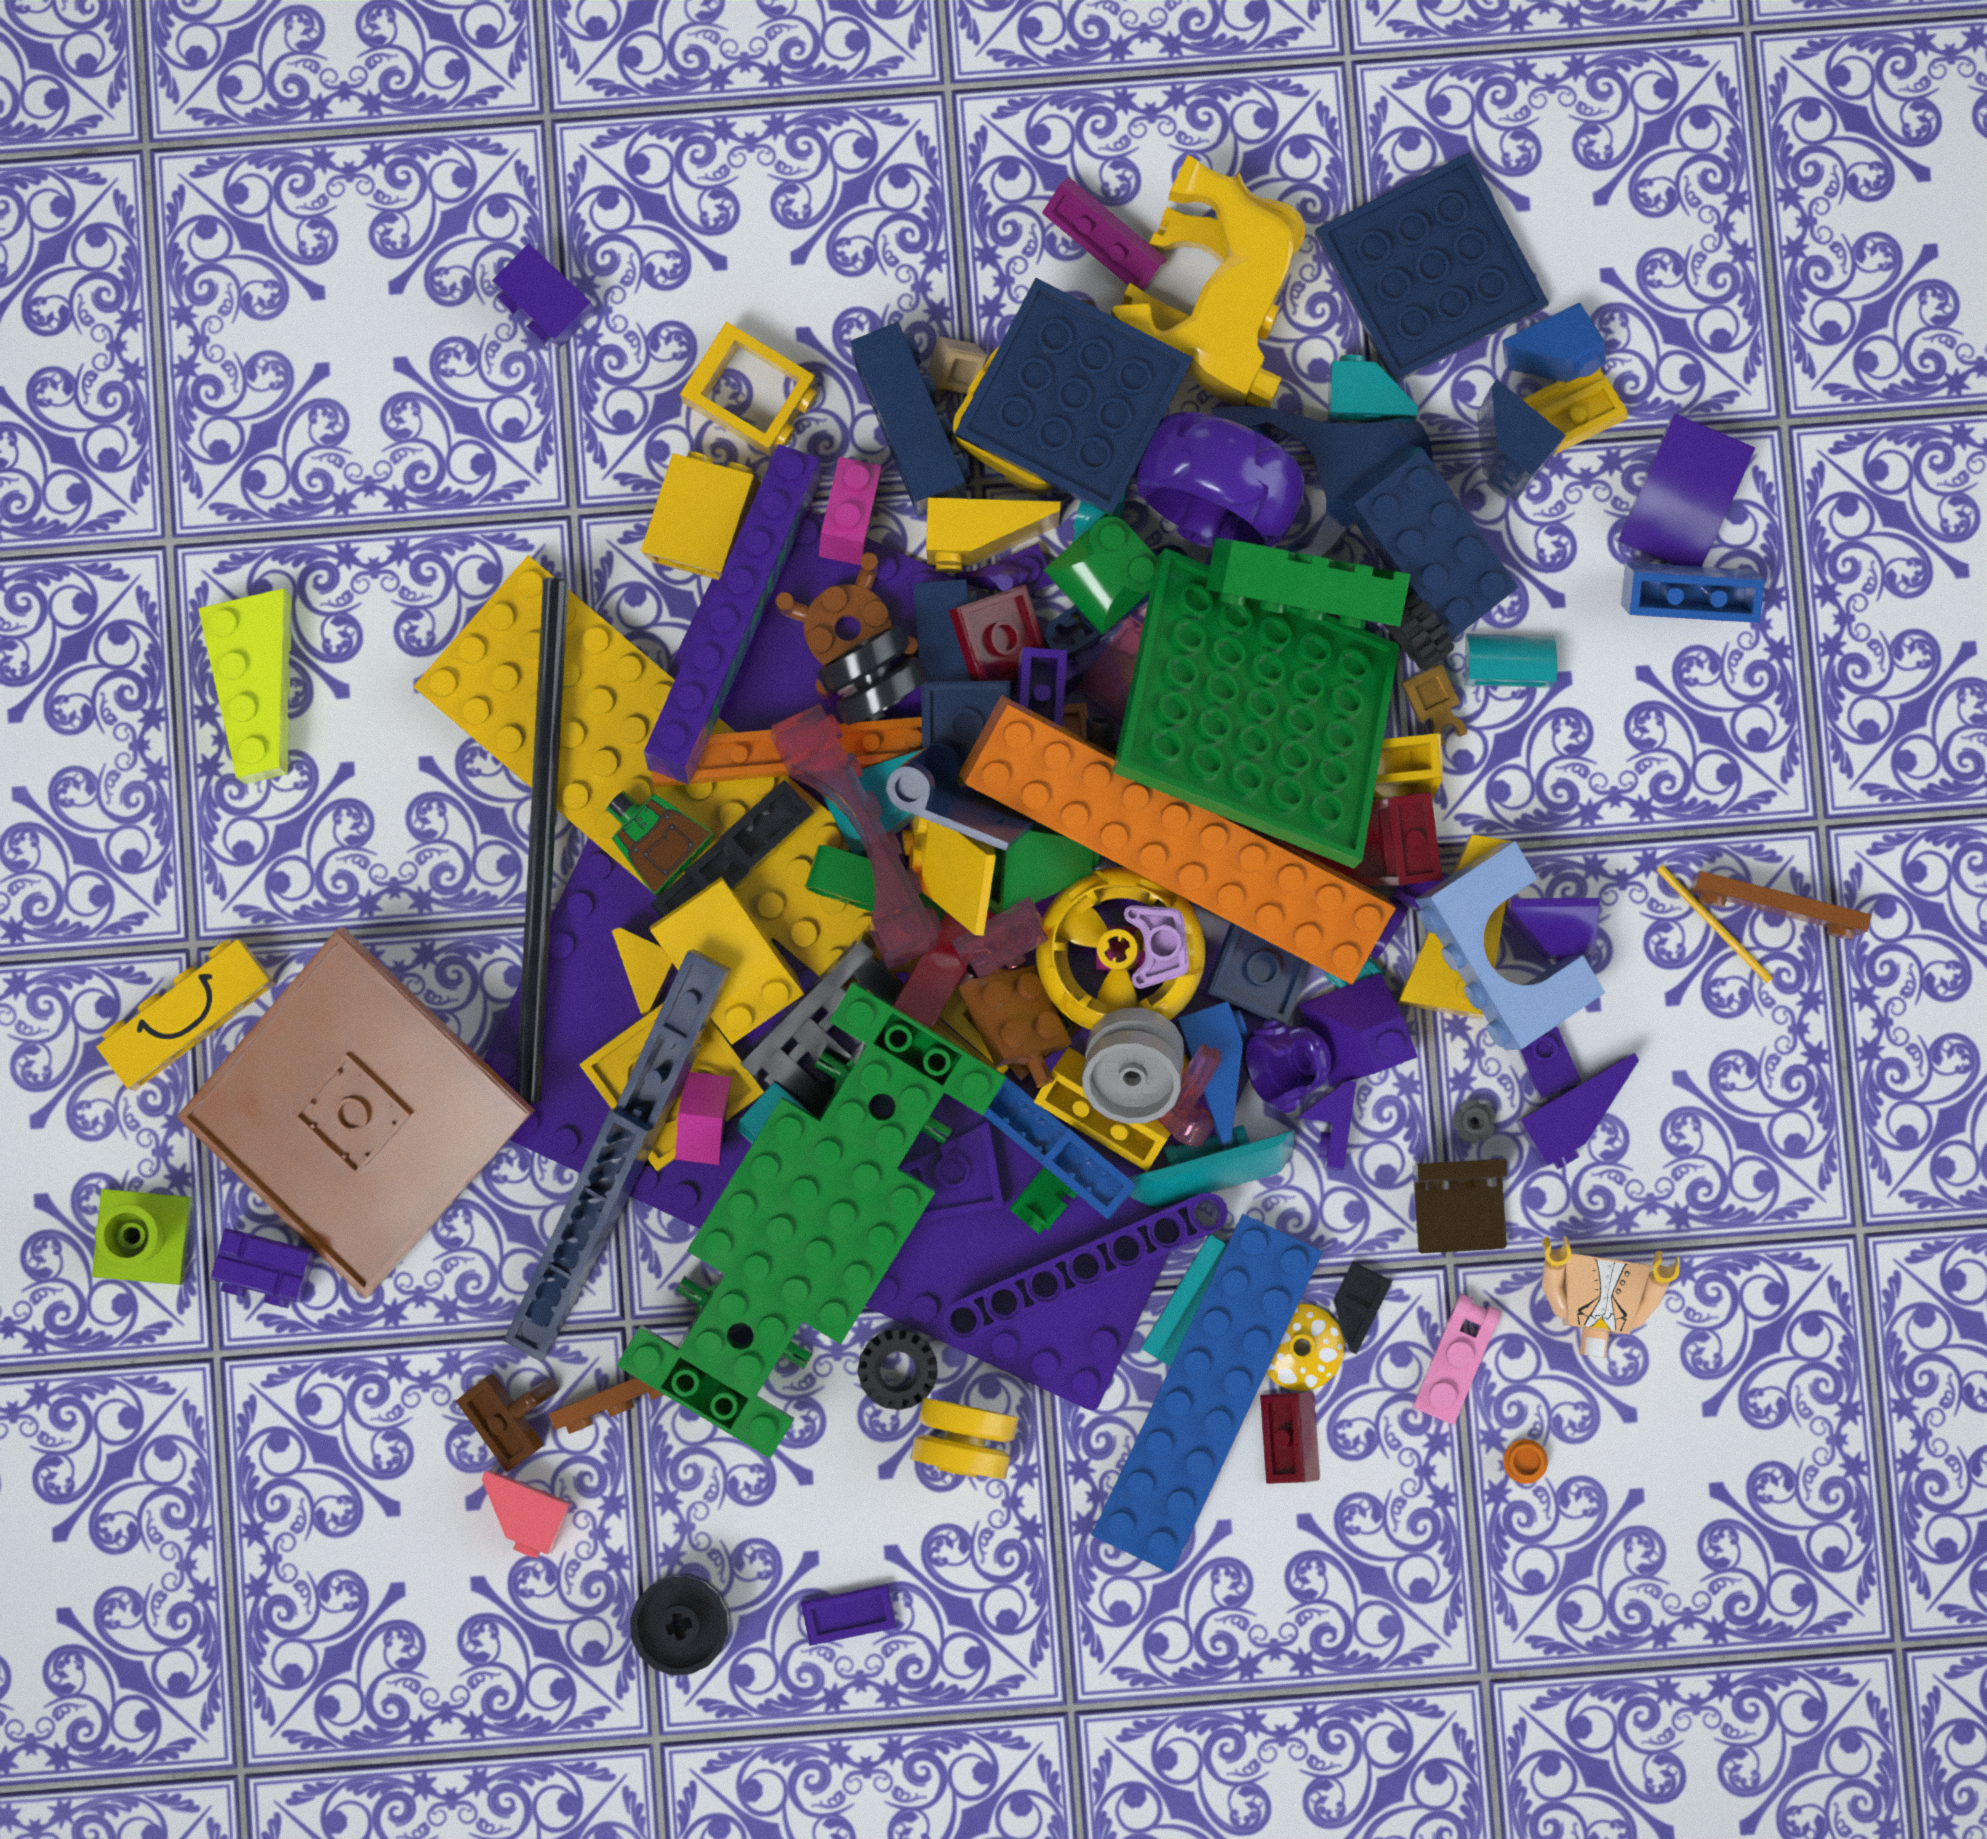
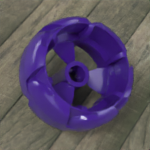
[1136,412,1304,547]

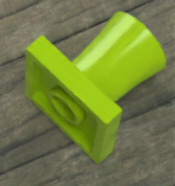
[92,1189,192,1285]

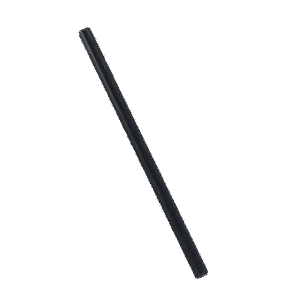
[516,577,568,1105]

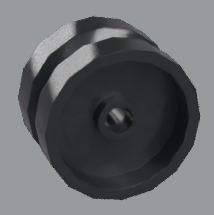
[815,623,930,726]
[630,1573,732,1676]

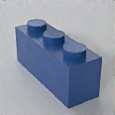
[1621,562,1765,623]

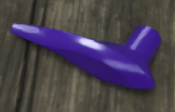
[955,564,1030,591]

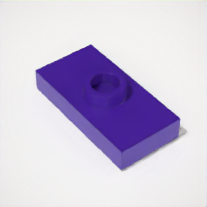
[1518,1026,1581,1099]

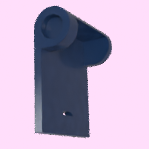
[886,743,1036,851]

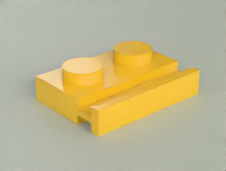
[1522,367,1628,455]

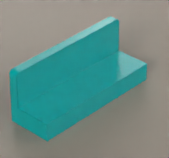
[1140,1234,1227,1367]

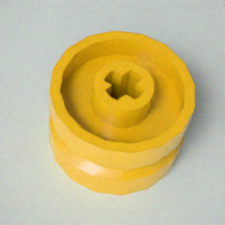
[910,1397,1019,1479]

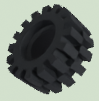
[1383,588,1455,671]
[858,1330,938,1410]

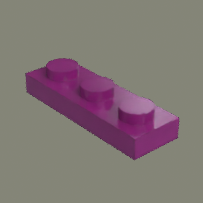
[1042,177,1167,292]

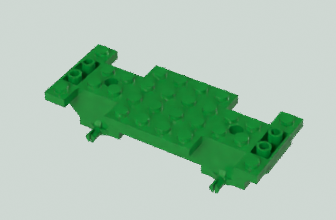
[616,982,1007,1458]

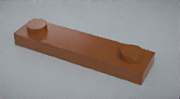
[1689,871,1872,940]

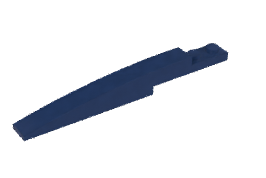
[504,949,732,1362]

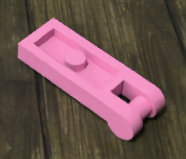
[1412,1293,1502,1425]

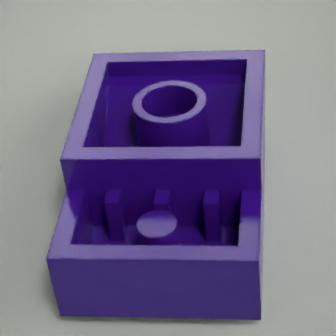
[1617,413,1756,567]

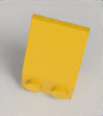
[926,498,1060,573]
[909,793,996,936]
[649,877,804,1044]

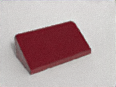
[1260,1392,1320,1484]

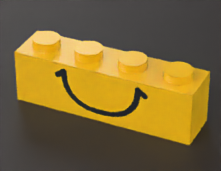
[96,939,276,1091]

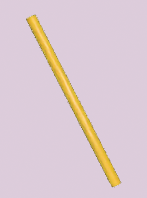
[1656,865,1773,983]

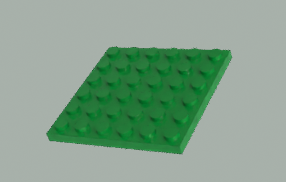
[1112,548,1400,868]

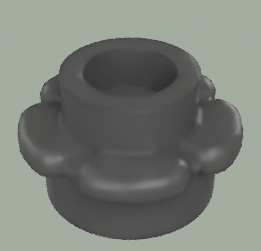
[1452,1100,1496,1143]

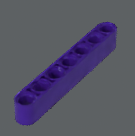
[943,1192,1228,1342]

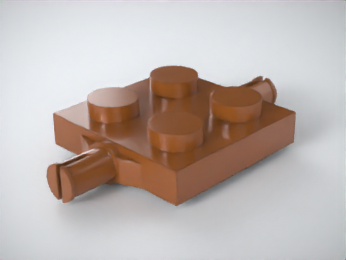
[959,946,1072,1088]

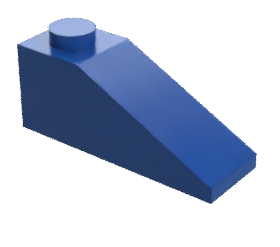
[1177,1001,1248,1149]

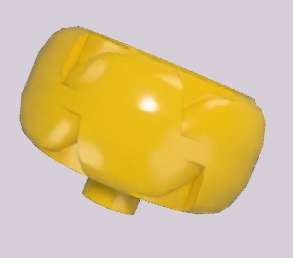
[1036,867,1205,1030]

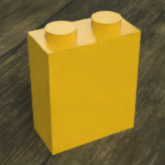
[641,451,761,581]

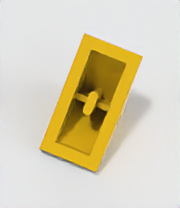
[612,928,675,1017]

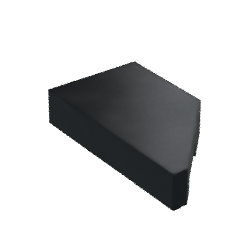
[1332,1261,1392,1354]

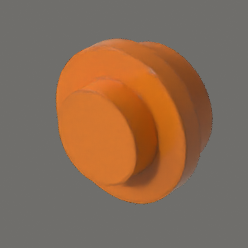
[1503,1439,1548,1484]

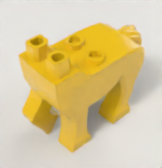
[1111,155,1305,408]

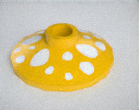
[1266,1304,1344,1391]

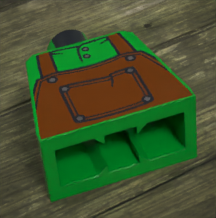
[606,790,716,898]

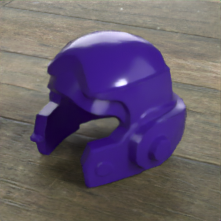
[1244,1019,1331,1113]

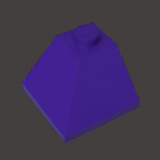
[1503,898,1600,963]
[1298,973,1418,1086]

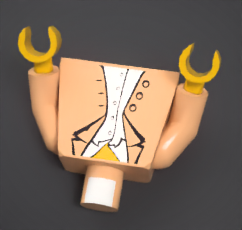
[1542,1236,1680,1358]

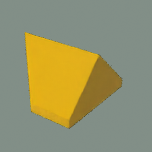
[1374,733,1443,800]

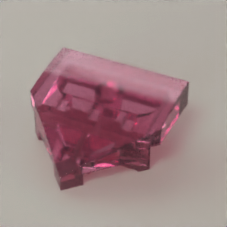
[951,896,1049,979]

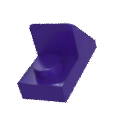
[1295,1081,1356,1171]

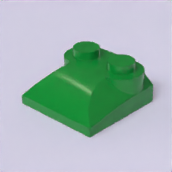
[1043,513,1157,635]

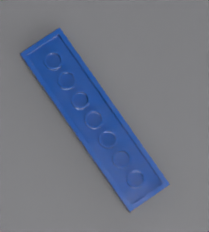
[1091,1213,1323,1574]

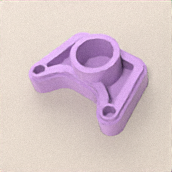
[1124,905,1189,989]

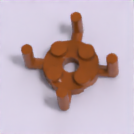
[776,553,918,699]

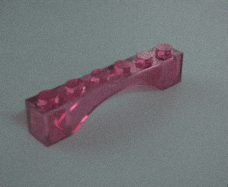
[771,704,942,970]

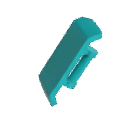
[1129,1125,1295,1208]

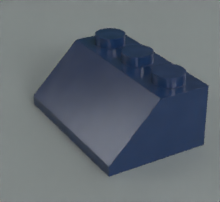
[1477,379,1566,501]

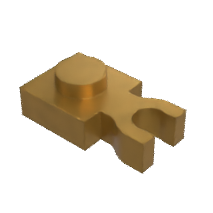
[1400,663,1468,746]

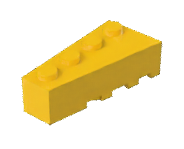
[1396,834,1513,1019]

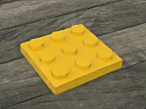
[579,1003,765,1172]

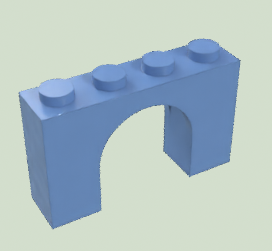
[1415,841,1605,1050]

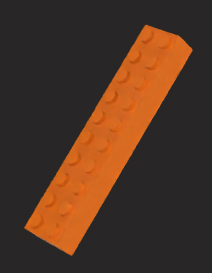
[959,695,1396,985]

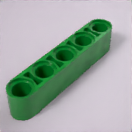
[805,845,1021,954]

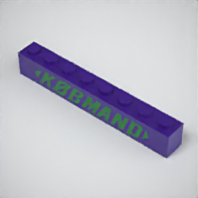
[644,444,822,785]

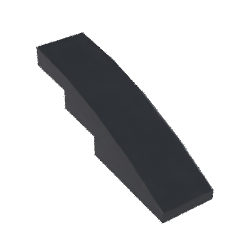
[651,780,814,918]

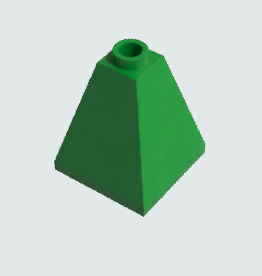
[988,821,1099,916]

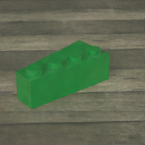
[1205,537,1411,629]

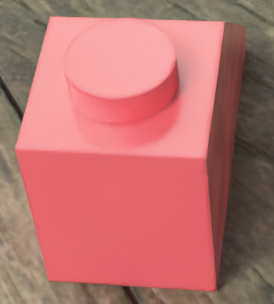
[482,1470,572,1559]

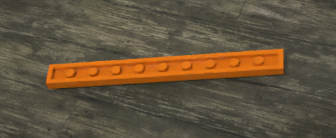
[651,703,1088,787]

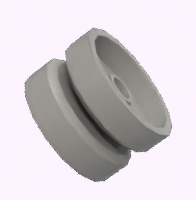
[1082,1008,1184,1124]

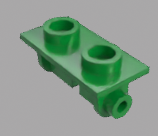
[1009,1167,1077,1235]

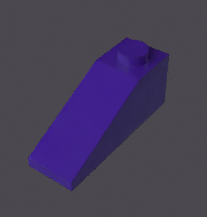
[1516,1053,1639,1170]

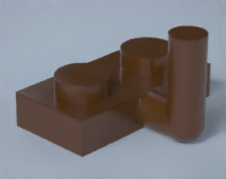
[456,1373,559,1473]

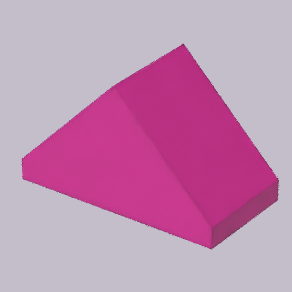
[675,1072,732,1165]

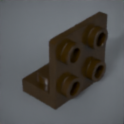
[1412,1159,1507,1254]

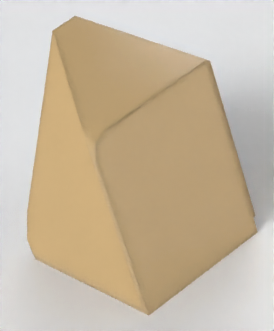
[927,336,988,394]

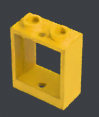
[680,321,818,457]

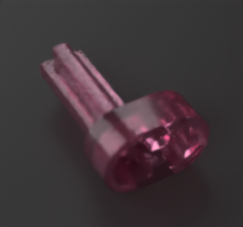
[1157,1044,1222,1147]

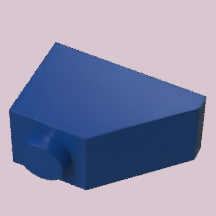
[1502,302,1606,383]

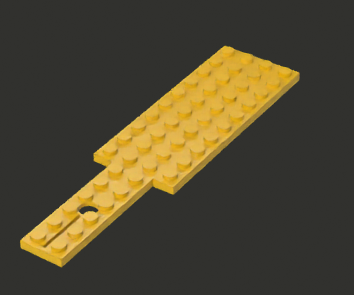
[413,555,1009,1074]

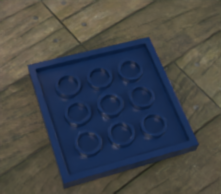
[1314,152,1549,383]
[955,277,1193,516]

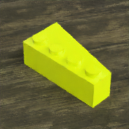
[198,588,292,784]

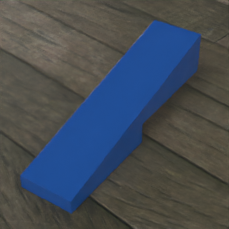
[983,1077,1137,1220]

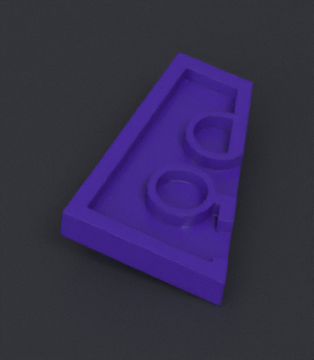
[900,1121,1004,1224]

